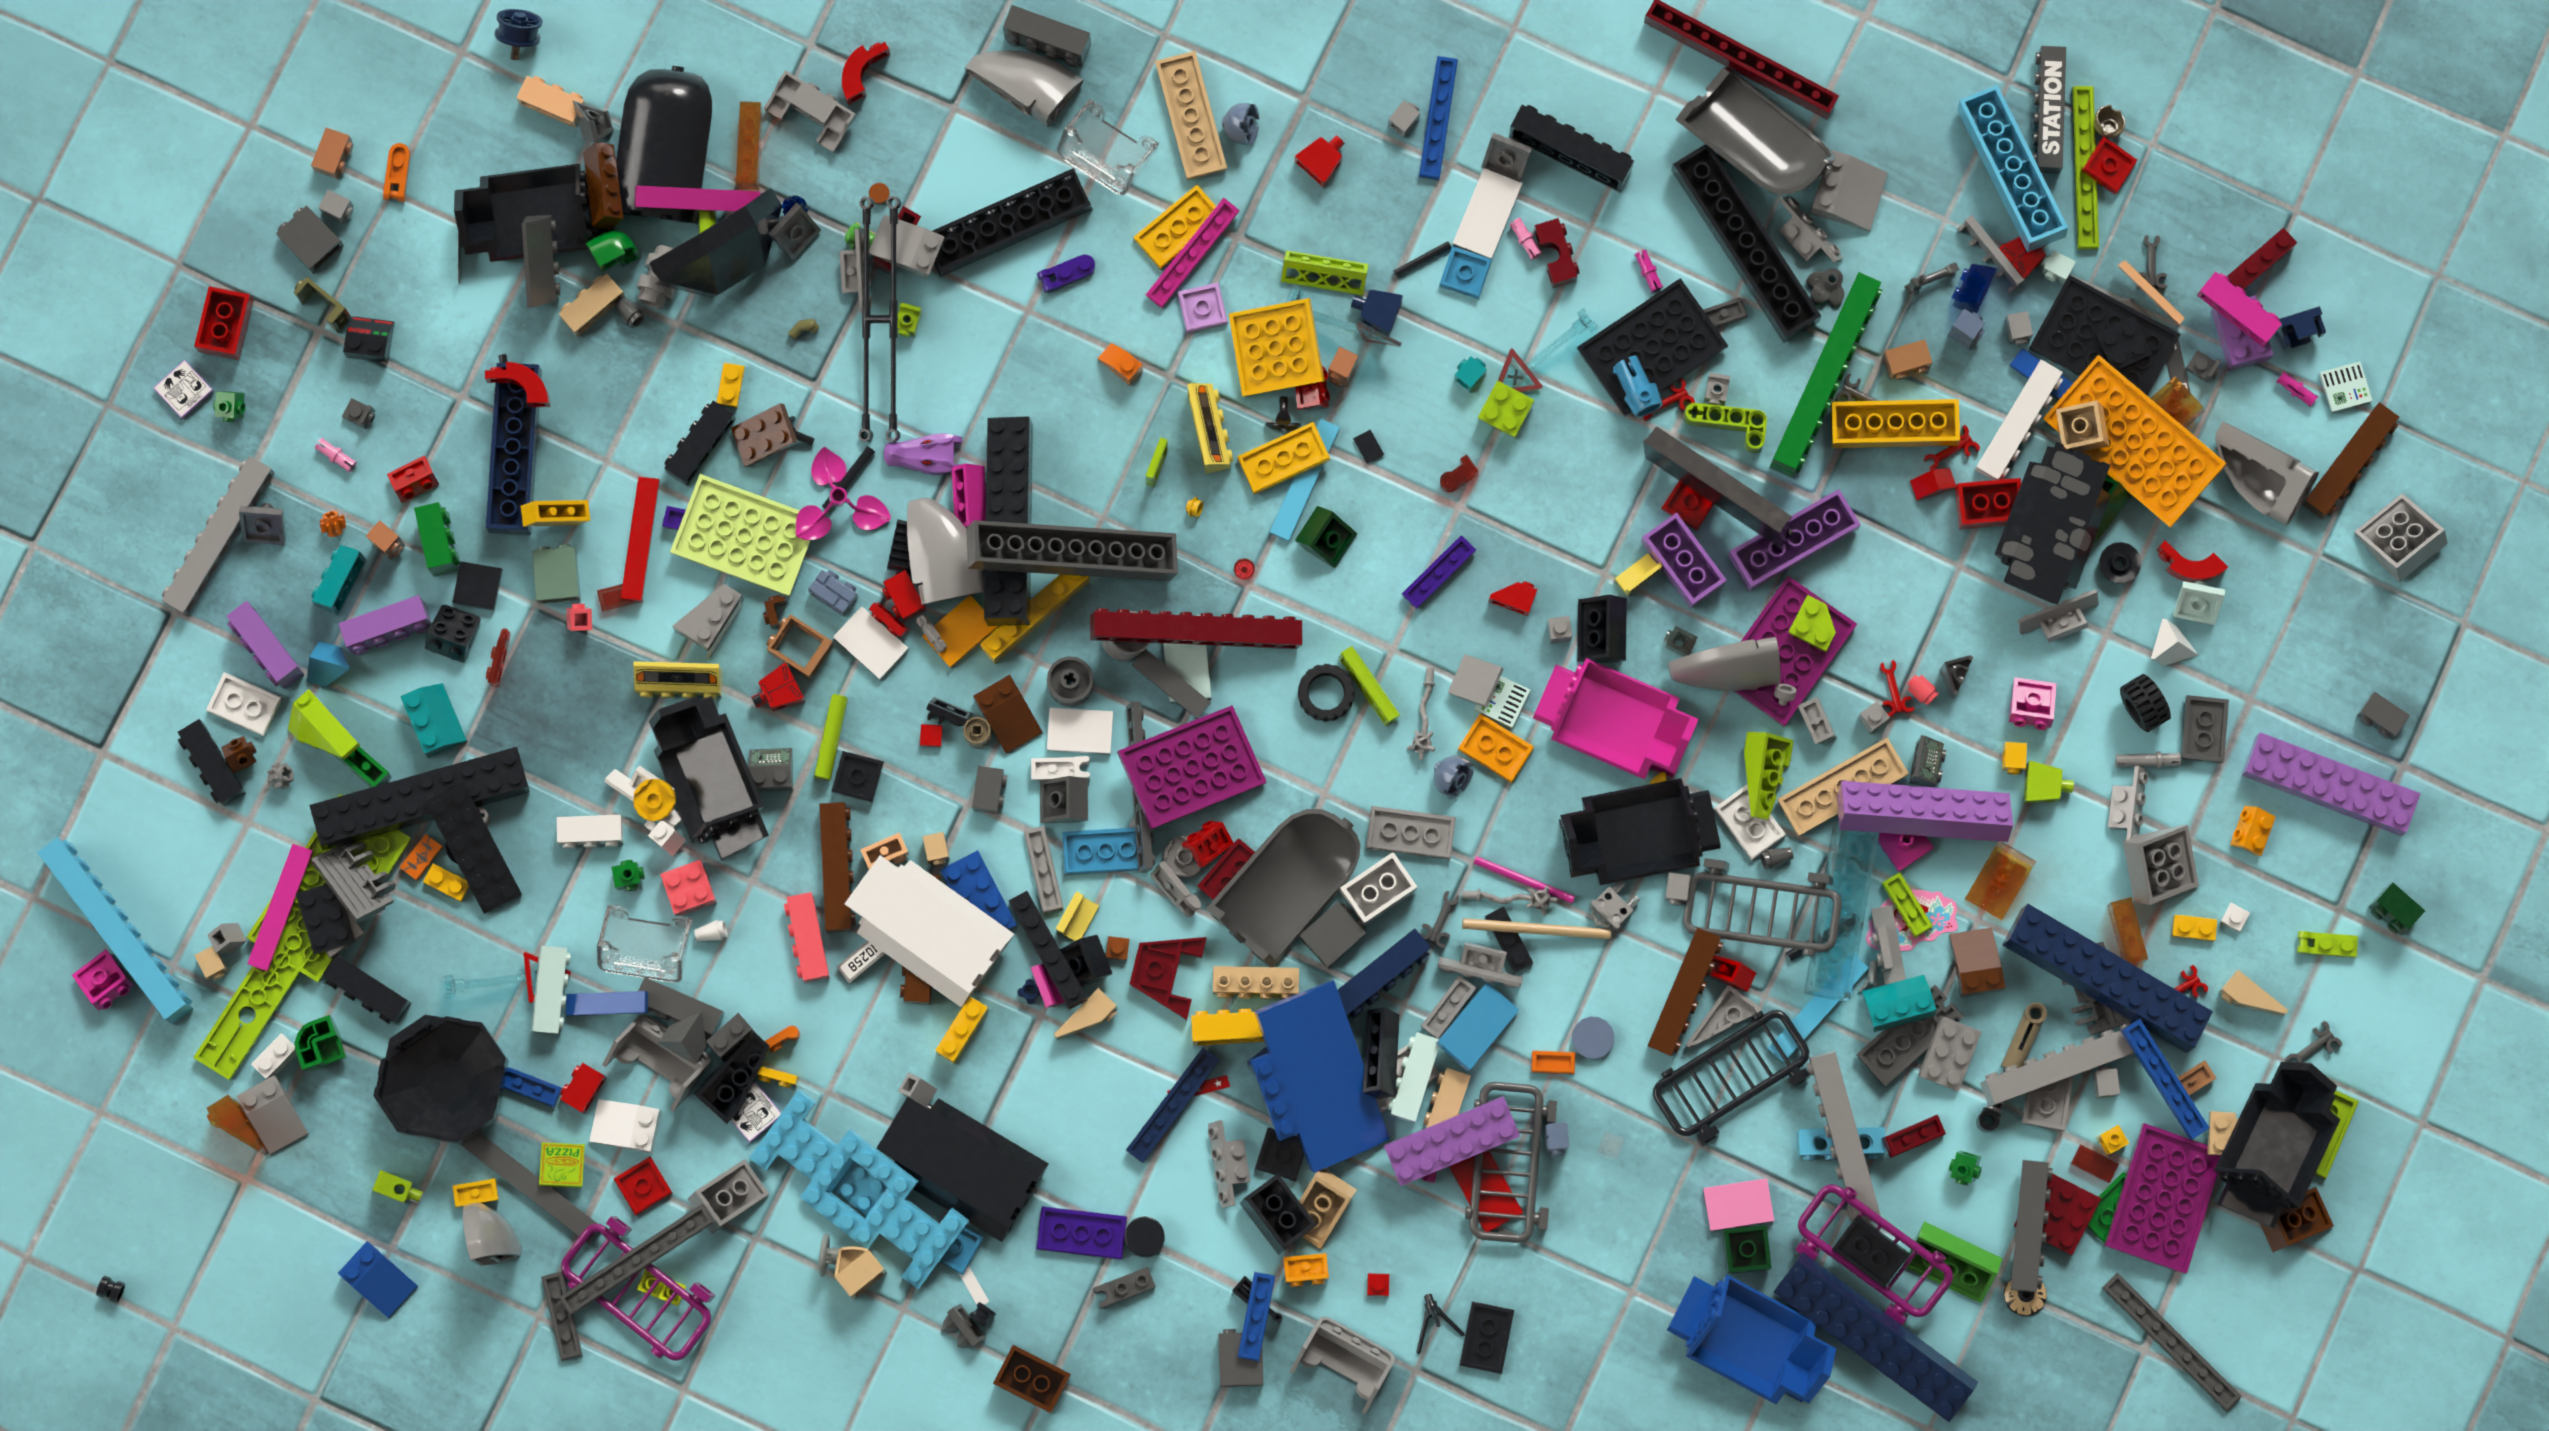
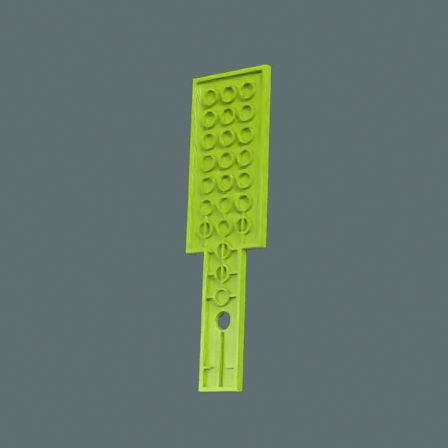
[193,794,412,1081]

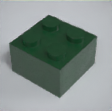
[2368,882,2425,935]
[1722,1225,1772,1274]

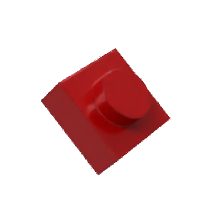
[1367,1273,1390,1296]

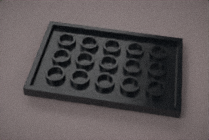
[2029,275,2181,395]
[1577,278,1728,417]

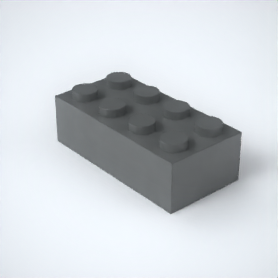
[1003,5,1091,67]

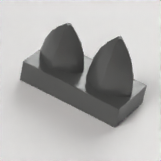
[941,1304,986,1348]

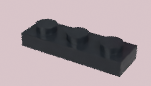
[1485,906,1533,973]

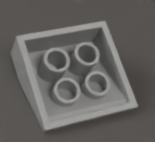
[1810,150,1888,232]
[2354,493,2448,582]
[2123,825,2199,905]

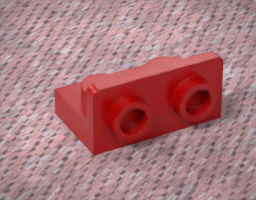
[1295,366,1330,410]
[387,455,439,503]
[1182,820,1234,867]

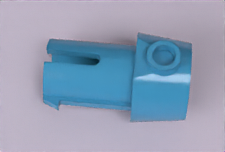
[1613,356,1663,417]

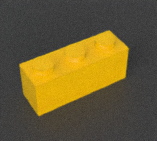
[521,500,591,527]
[935,996,989,1064]

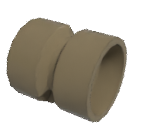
[963,717,992,749]

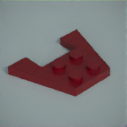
[1129,937,1207,1020]

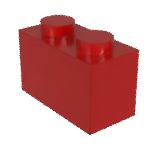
[882,570,926,622]
[560,1063,607,1114]

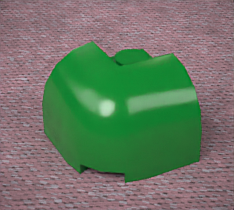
[586,231,641,272]
[294,1015,347,1071]

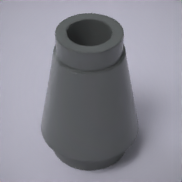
[614,297,644,328]
[1760,847,1794,870]

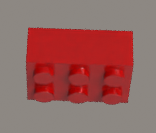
[194,286,254,360]
[1955,478,2021,530]

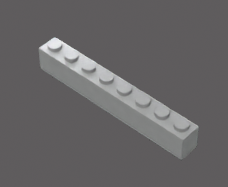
[162,456,275,616]
[1980,1022,2134,1107]
[1806,1050,1881,1222]

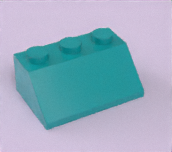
[311,545,366,616]
[400,683,467,758]
[1862,975,1936,1032]

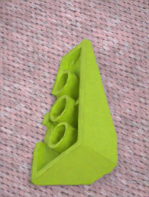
[288,689,360,760]
[1744,732,1794,820]

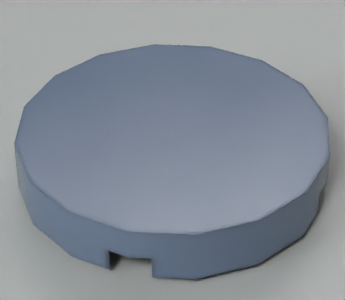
[1571,1016,1614,1060]

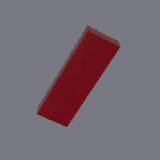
[1882,1114,1946,1158]

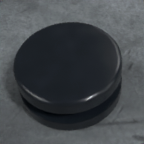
[1125,1216,1165,1257]

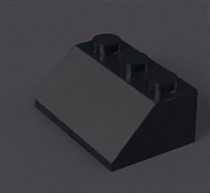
[1577,594,1627,663]
[1240,1174,1317,1255]

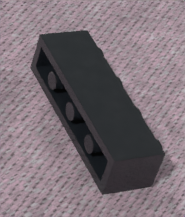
[664,400,736,486]
[177,719,246,806]
[323,955,411,1024]
[1363,1007,1400,1099]

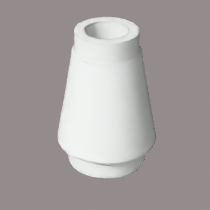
[694,920,728,942]

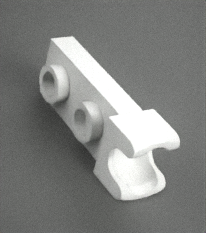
[1031,756,1090,781]

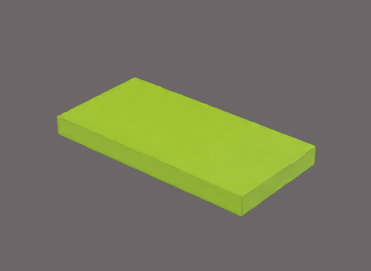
[2315,1091,2359,1180]

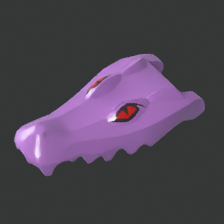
[884,433,962,475]

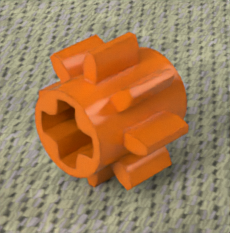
[319,511,346,537]

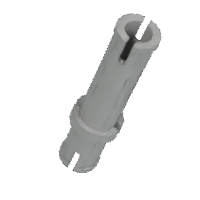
[2115,751,2181,769]

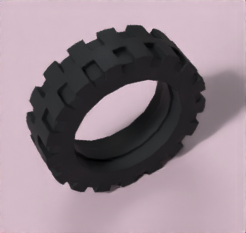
[1298,664,1354,722]

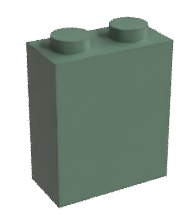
[532,544,581,604]

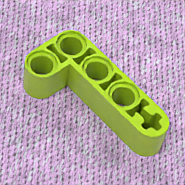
[1684,403,1767,453]

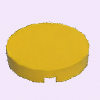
[633,779,676,821]

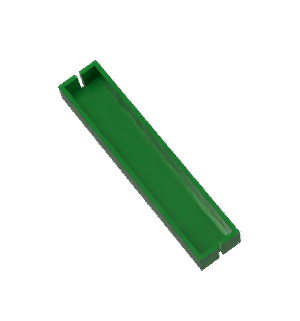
[1769,272,1883,478]

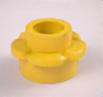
[1186,497,1203,517]

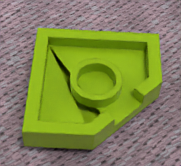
[1788,595,1836,653]

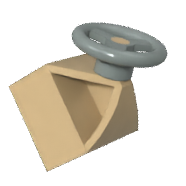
[819,1234,887,1300]

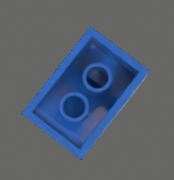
[338,1241,418,1318]

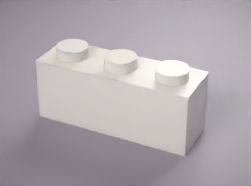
[557,815,624,849]

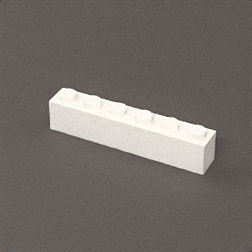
[1975,360,2063,480]

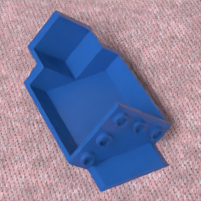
[1667,1274,1836,1404]

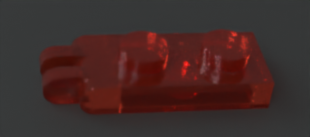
[486,628,511,688]

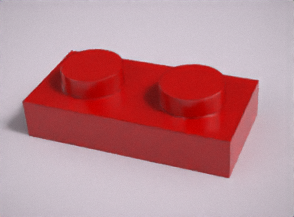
[869,602,910,637]

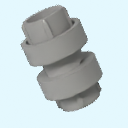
[636,245,676,309]

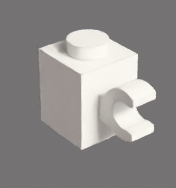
[644,820,686,856]

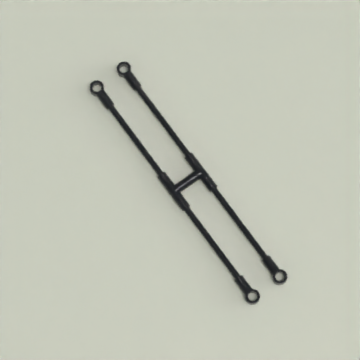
[858,196,901,442]

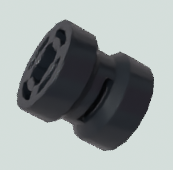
[96,1276,125,1303]

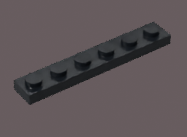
[1008,891,1088,1010]

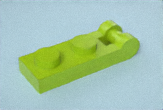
[2297,931,2358,958]

